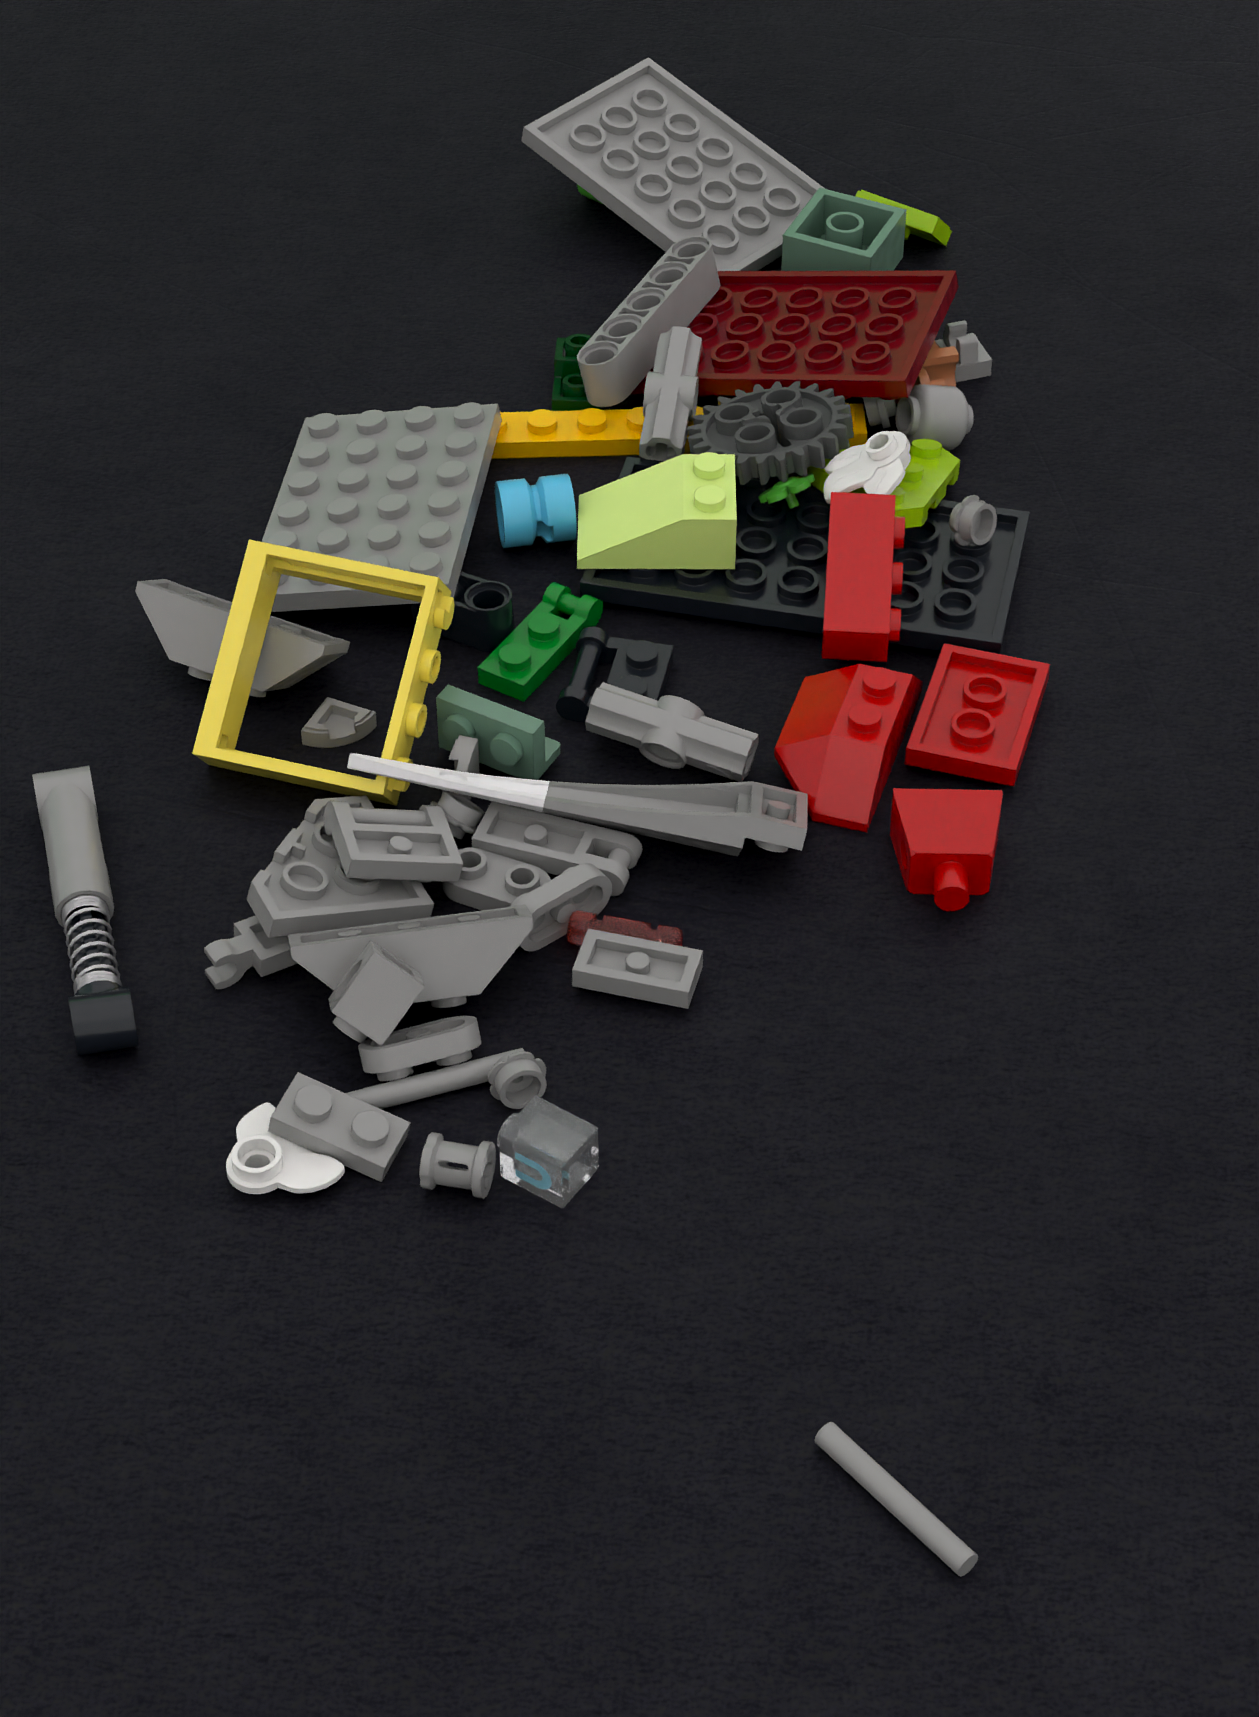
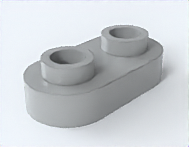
[442,847,551,910]
[510,863,612,951]
[358,1016,482,1081]

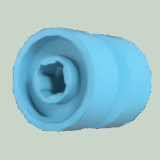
[495,474,577,548]

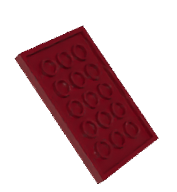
[631,270,959,400]

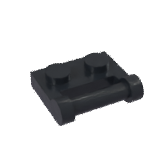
[556,626,674,723]

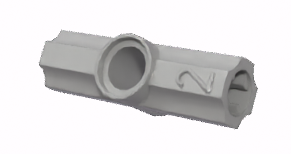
[639,326,702,461]
[585,682,759,782]

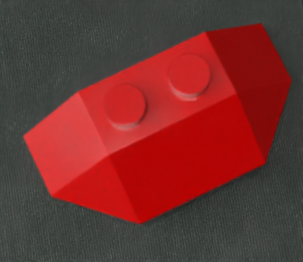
[774,664,923,833]

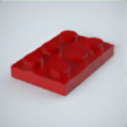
[905,643,1050,787]

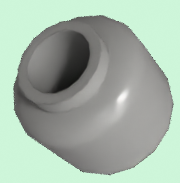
[895,384,974,450]

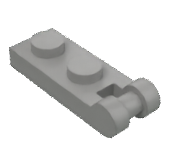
[471,801,643,896]

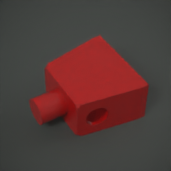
[890,788,1003,911]

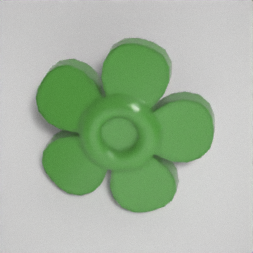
[758,473,815,509]

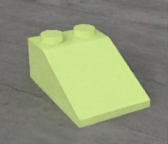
[577,452,737,569]

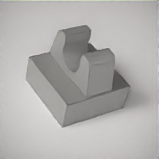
[935,320,992,382]

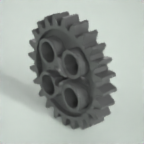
[688,381,854,485]

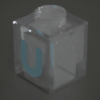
[497,1095,598,1209]

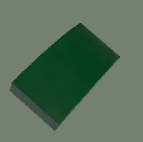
[552,334,602,411]

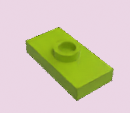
[855,189,952,246]

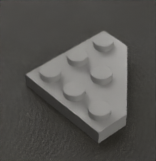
[247,795,434,938]

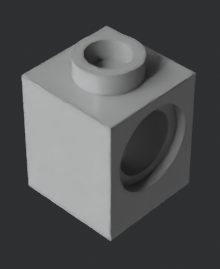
[328,940,425,1046]

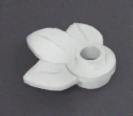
[823,431,911,504]
[226,1102,345,1194]

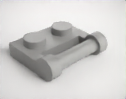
[324,801,463,882]

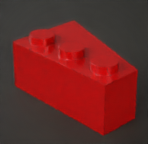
[822,492,905,662]

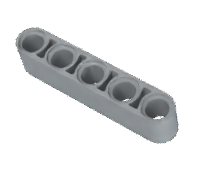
[577,236,721,407]

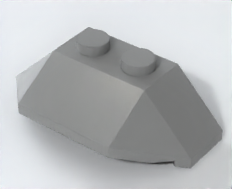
[135,579,350,697]
[288,904,534,1008]

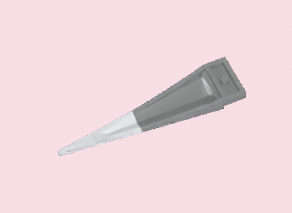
[347,753,808,856]

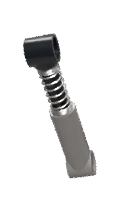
[32,765,139,1056]

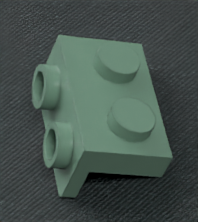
[436,685,560,780]

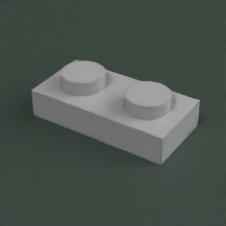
[572,928,703,1009]
[268,1072,411,1182]

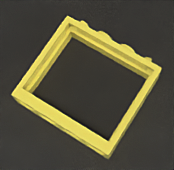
[192,539,455,806]

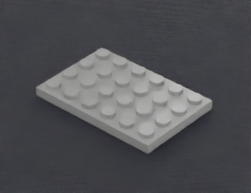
[521,57,825,271]
[262,402,502,612]

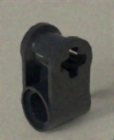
[410,571,515,652]

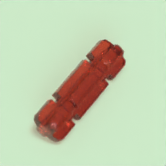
[567,910,683,946]

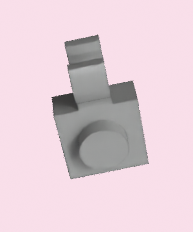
[204,915,298,989]

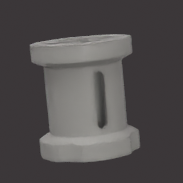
[419,1132,496,1199]

